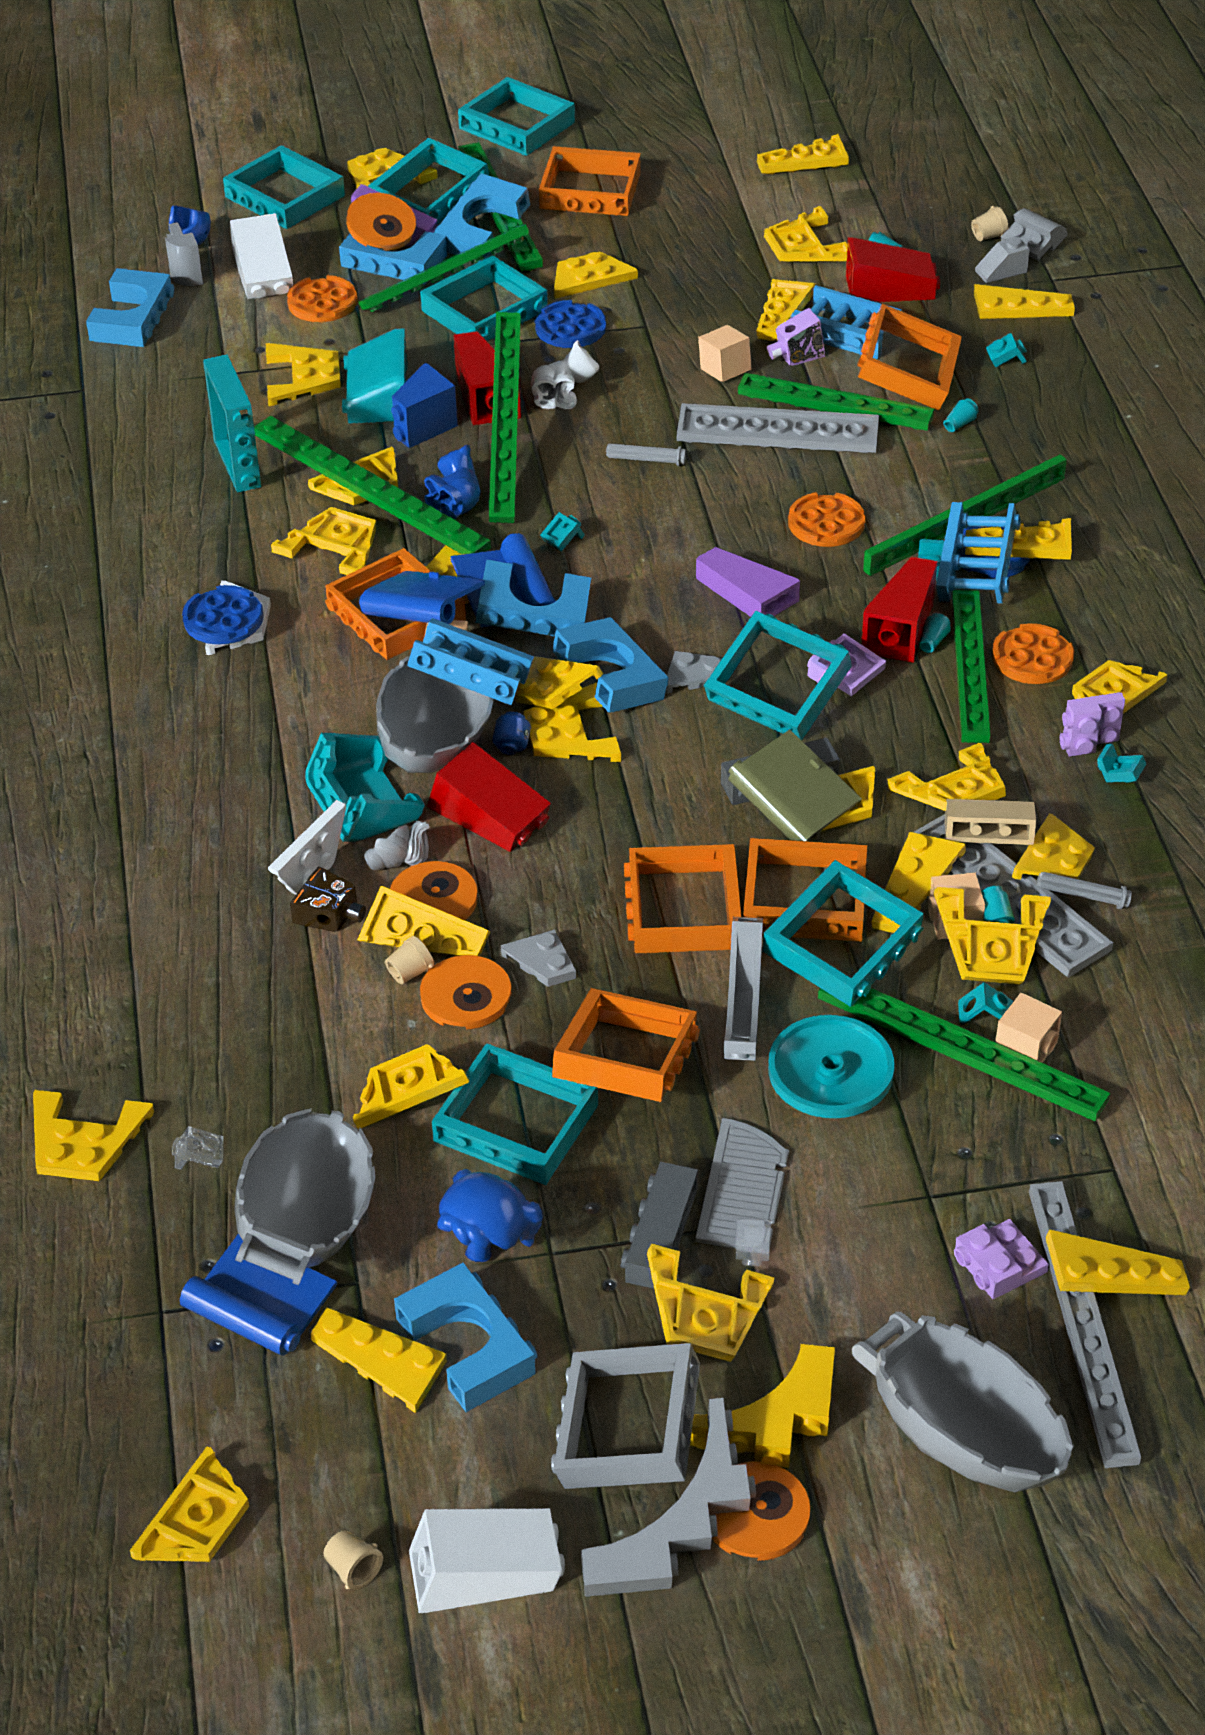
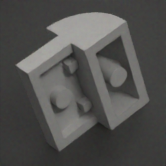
[1001,208,1068,260]
[165,222,203,286]

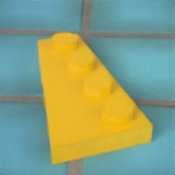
[757,134,849,174]
[756,279,815,341]
[974,284,1075,319]
[965,518,1072,560]
[871,832,966,933]
[357,886,490,956]
[1045,1229,1190,1295]
[311,1308,447,1413]

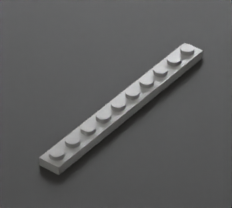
[1029,1181,1141,1468]

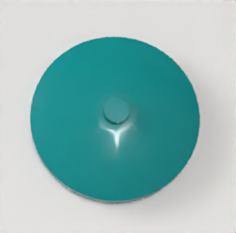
[768,1015,894,1118]

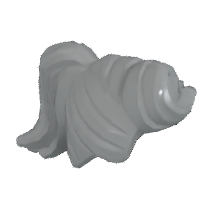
[364,821,429,870]

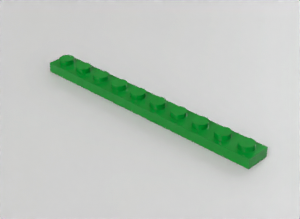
[458,142,543,271]
[489,312,521,523]
[863,454,1067,576]
[818,988,1110,1122]

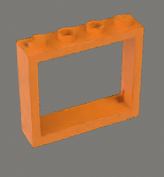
[539,146,641,216]
[857,304,962,410]
[325,548,466,660]
[743,838,867,942]
[624,844,741,953]
[552,988,700,1102]

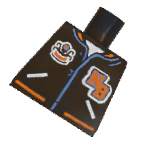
[290,866,366,932]

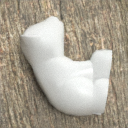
[531,340,599,409]

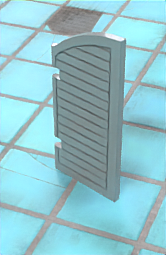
[695,1118,789,1253]

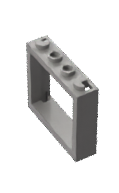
[551,1343,700,1489]

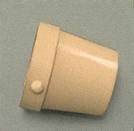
[971,206,1009,241]
[385,935,434,984]
[324,1530,383,1590]

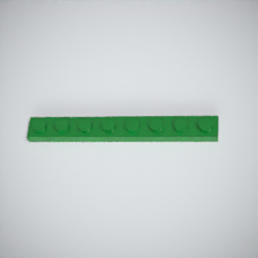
[358,224,529,312]
[738,373,934,431]
[952,590,990,743]

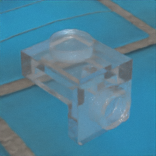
[172,1126,223,1170]
[735,1218,771,1266]

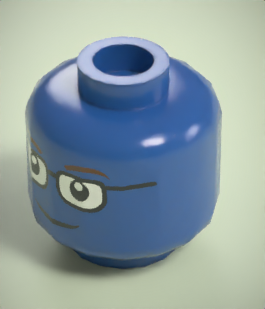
[492,712,531,755]

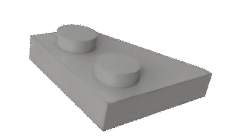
[665,651,722,693]
[501,930,576,987]

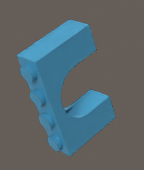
[434,173,530,262]
[339,231,447,285]
[86,268,174,347]
[476,560,591,636]
[552,617,669,713]
[394,1263,537,1412]

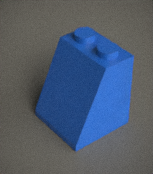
[391,363,458,448]

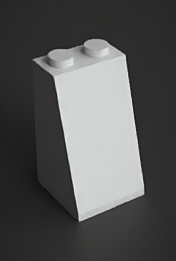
[230,213,293,299]
[409,1509,565,1613]

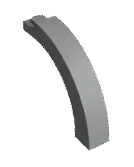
[724,917,763,1061]

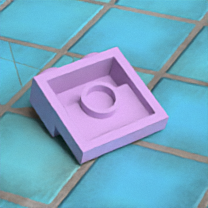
[807,634,886,696]
[1059,692,1125,756]
[954,1219,1049,1299]

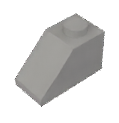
[975,237,1030,283]

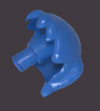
[437,1169,543,1262]

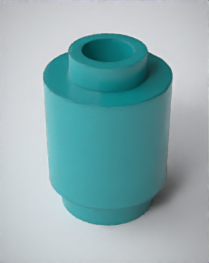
[981,886,1015,924]

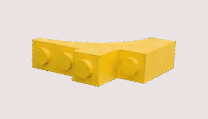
[690,1344,835,1468]

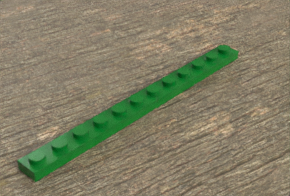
[254,416,491,554]

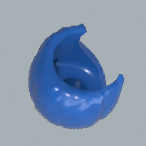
[169,205,211,246]

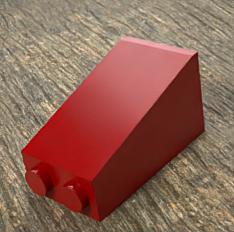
[845,237,940,302]
[453,331,521,426]
[861,557,938,663]
[427,742,551,852]

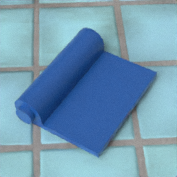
[450,533,556,628]
[359,571,485,625]
[180,1234,337,1356]

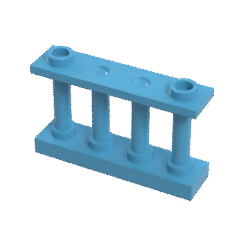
[791,285,902,359]
[936,502,1021,603]
[407,618,534,705]

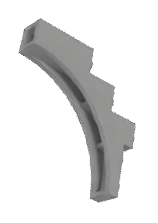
[581,1398,756,1597]

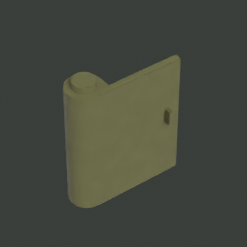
[728,729,862,842]

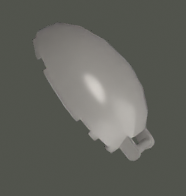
[376,656,493,773]
[235,1108,375,1286]
[852,1311,1073,1492]

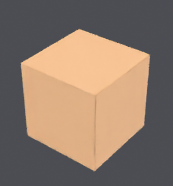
[698,325,751,382]
[928,872,985,940]
[996,993,1062,1063]

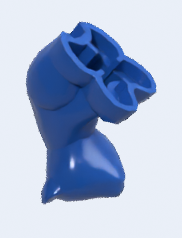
[424,445,481,520]

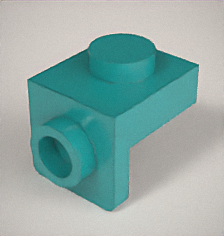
[986,333,1027,367]
[1097,744,1146,783]

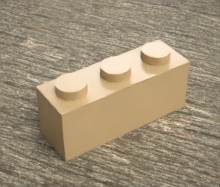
[945,799,1036,845]

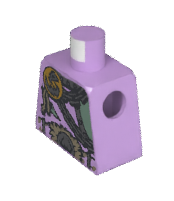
[767,308,825,366]

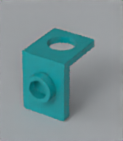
[958,982,1013,1024]

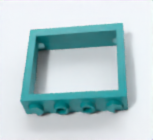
[458,77,575,156]
[368,137,489,225]
[223,145,345,229]
[420,255,548,341]
[203,354,261,493]
[704,611,852,741]
[762,860,924,1007]
[432,1043,598,1185]

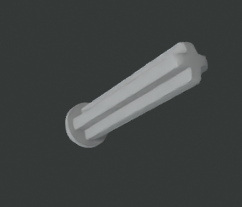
[606,444,686,467]
[1037,872,1132,909]

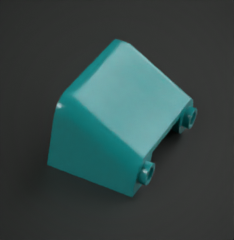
[342,328,408,423]
[305,732,425,842]

